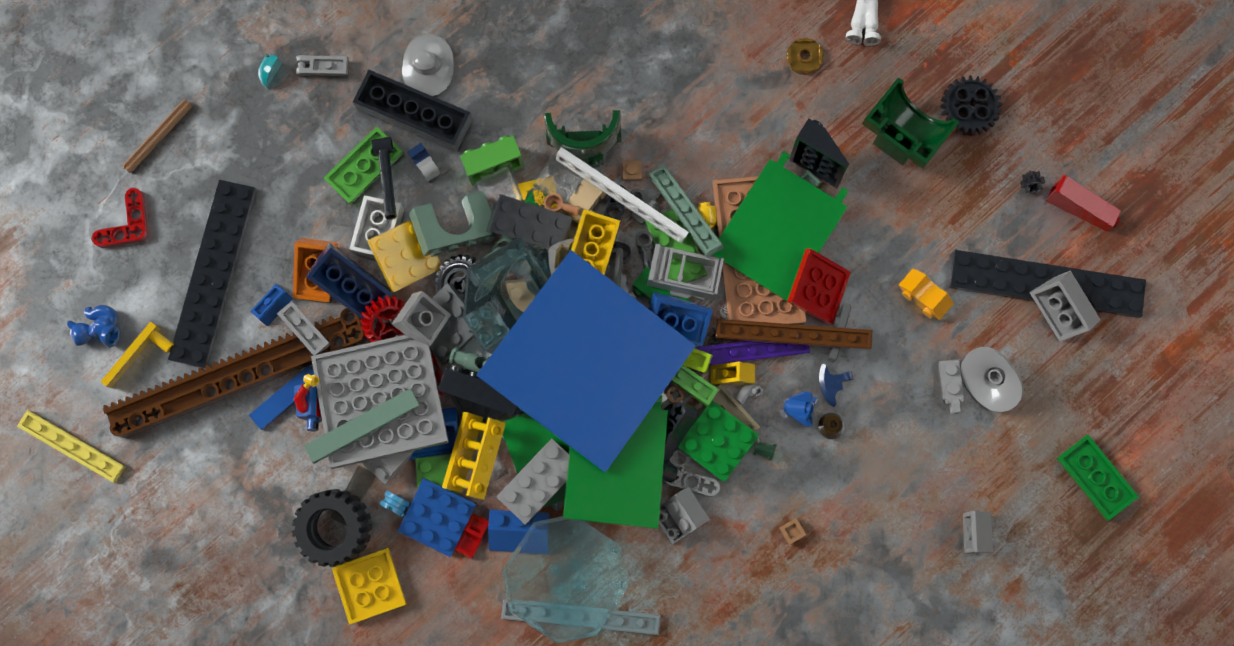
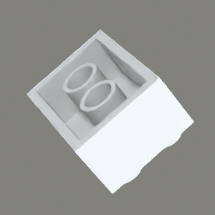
[349,195,404,260]

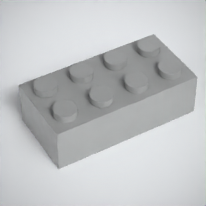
[496,439,569,525]

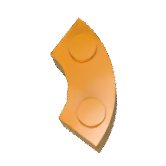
[899,268,954,321]

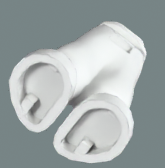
[845,0,881,46]

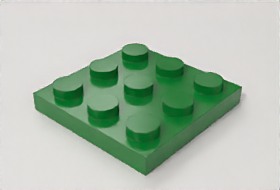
[678,400,759,482]

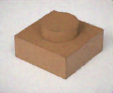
[623,161,642,181]
[779,518,806,545]

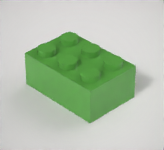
[460,135,524,187]

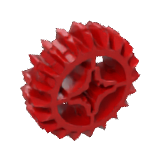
[360,295,405,342]

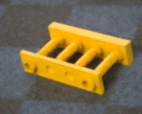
[442,412,506,500]

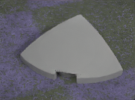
[548,238,574,275]

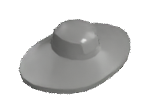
[402,34,454,97]
[961,347,1024,412]

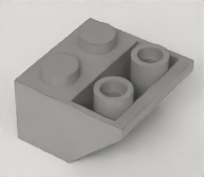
[659,487,710,545]

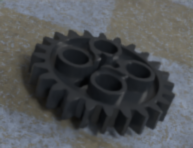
[940,75,1003,136]

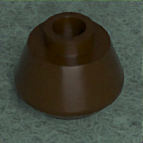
[818,413,845,439]

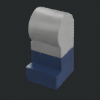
[407,143,441,182]

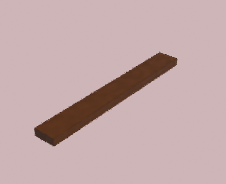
[715,319,873,350]

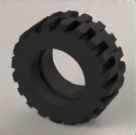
[291,489,372,567]

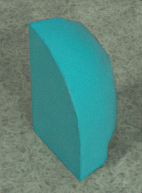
[258,54,282,89]

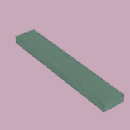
[649,165,723,258]
[304,389,420,464]

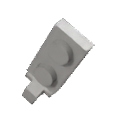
[938,360,964,414]

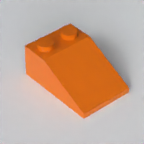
[293,238,339,302]

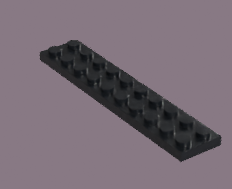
[168,180,257,369]
[949,250,1146,318]

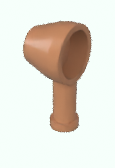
[544,193,580,216]

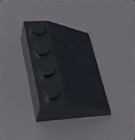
[789,118,849,189]

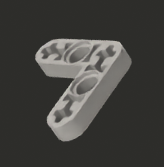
[665,449,720,497]

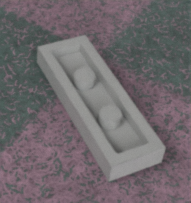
[277,301,330,355]

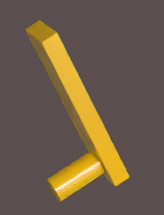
[100,321,174,388]

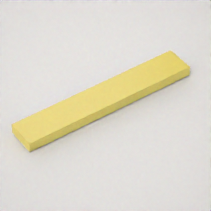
[17,410,126,483]

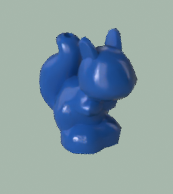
[67,305,120,348]

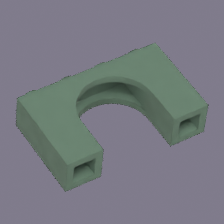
[409,191,496,257]

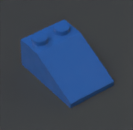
[649,292,713,347]

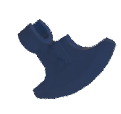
[819,364,853,407]

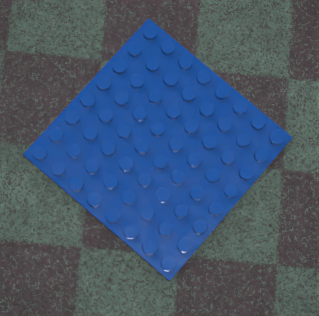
[476,250,696,473]

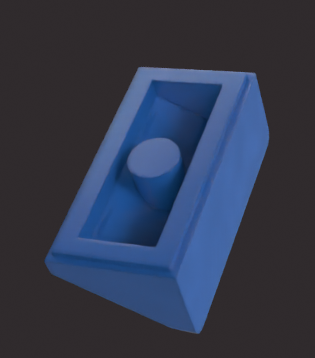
[250,284,293,326]

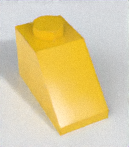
[711,362,755,385]

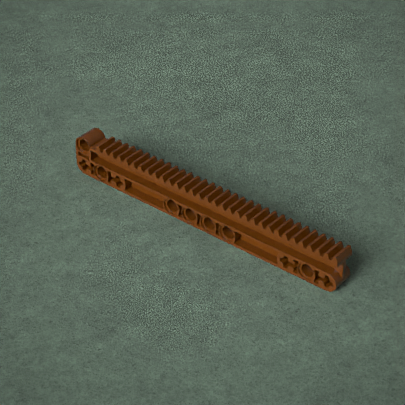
[103,308,367,438]

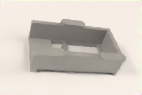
[647,244,724,300]

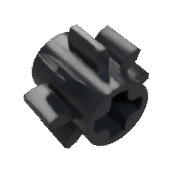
[1020,170,1045,194]

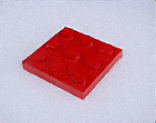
[787,249,851,325]

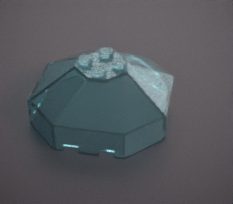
[502,516,629,644]

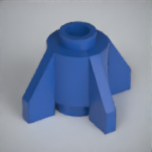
[784,391,817,427]

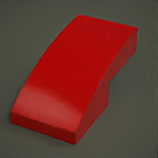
[455,513,489,560]

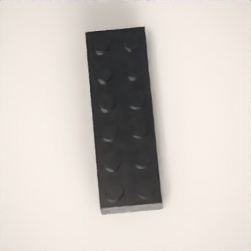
[353,69,473,152]

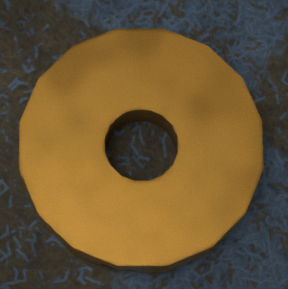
[786,38,824,75]

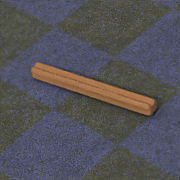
[123,99,192,173]

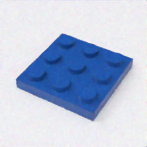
[398,478,477,557]

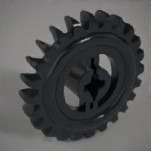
[433,254,491,312]

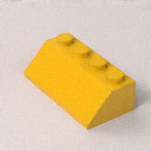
[571,209,620,275]

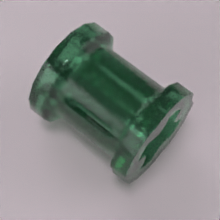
[753,439,777,461]

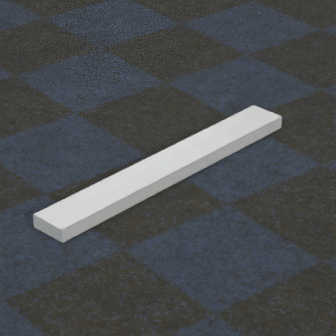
[556,147,689,243]

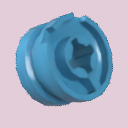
[379,491,411,517]

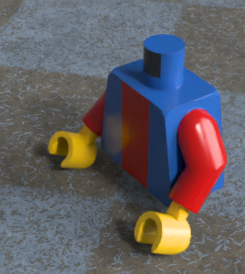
[294,374,322,432]

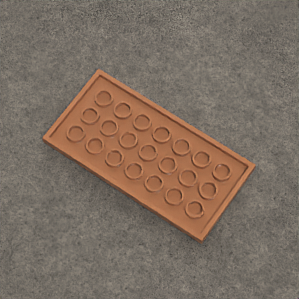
[712,176,806,324]

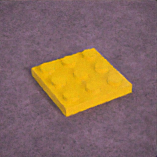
[367,220,441,293]
[332,548,407,625]

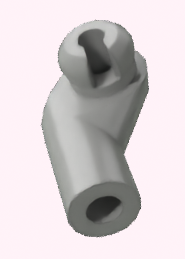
[735,384,763,405]

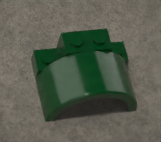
[862,78,959,169]
[544,110,622,168]

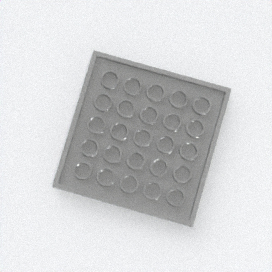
[311,335,449,469]

